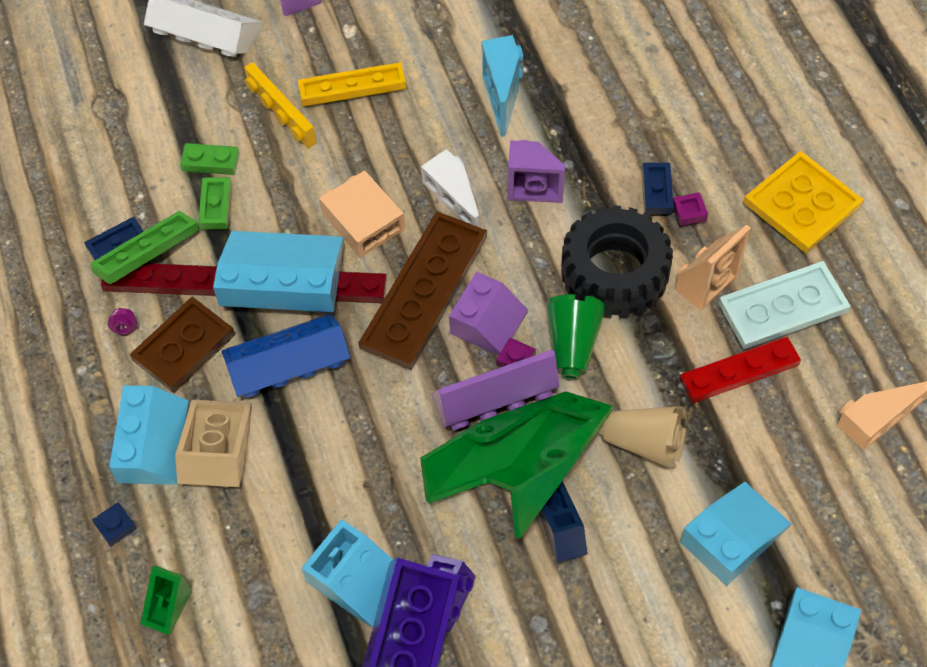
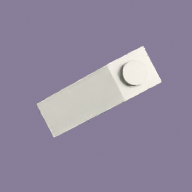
[421,149,479,227]

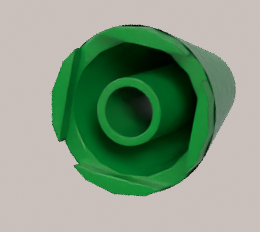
[546,294,605,380]

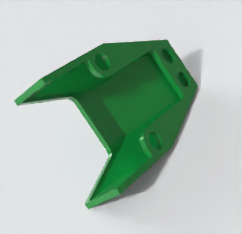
[420,391,613,539]

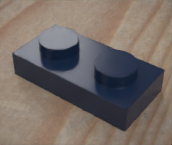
[642,163,674,214]
[84,216,144,261]

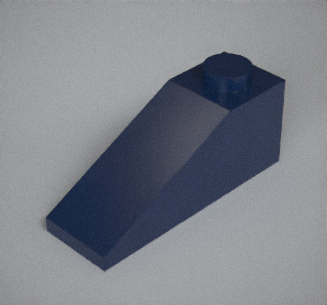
[539,481,588,563]

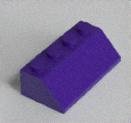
[362,557,460,667]

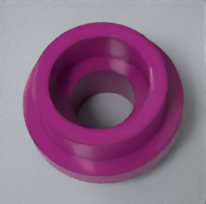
[107,308,137,335]

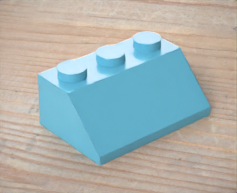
[109,385,190,485]

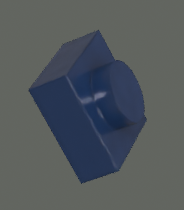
[92,502,137,547]

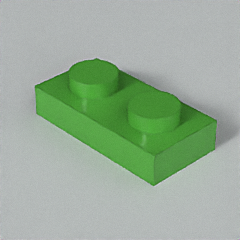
[180,143,240,175]
[198,177,232,230]

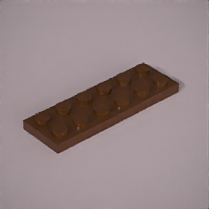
[358,211,487,370]

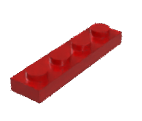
[679,336,801,404]

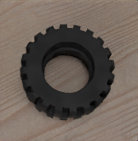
[561,206,673,318]

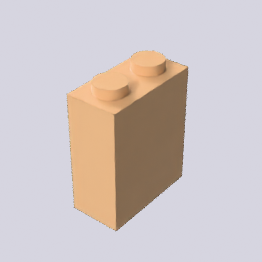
[319,170,405,258]

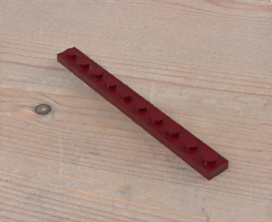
[101,263,387,304]

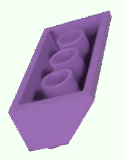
[431,349,560,431]

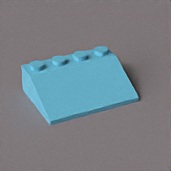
[213,231,344,312]

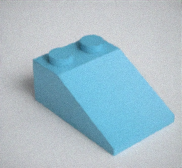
[482,35,523,136]
[680,482,792,587]
[771,587,861,667]

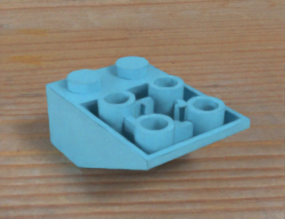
[301,519,393,628]

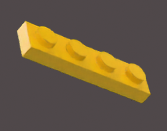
[244,62,317,149]
[298,62,406,107]

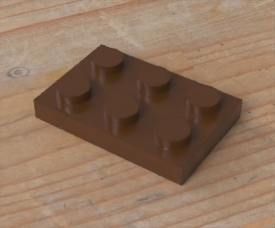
[129,296,235,393]

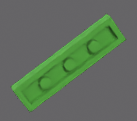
[90,211,199,284]

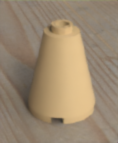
[599,406,686,468]

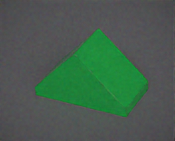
[140,565,192,635]

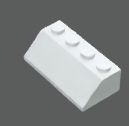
[144,0,264,57]

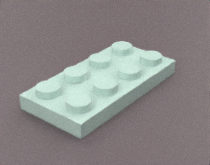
[718,261,851,350]

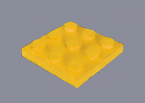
[743,150,864,254]

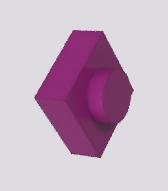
[673,192,708,226]
[496,337,536,367]

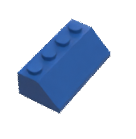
[221,314,351,397]

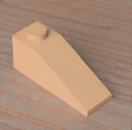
[837,381,927,451]

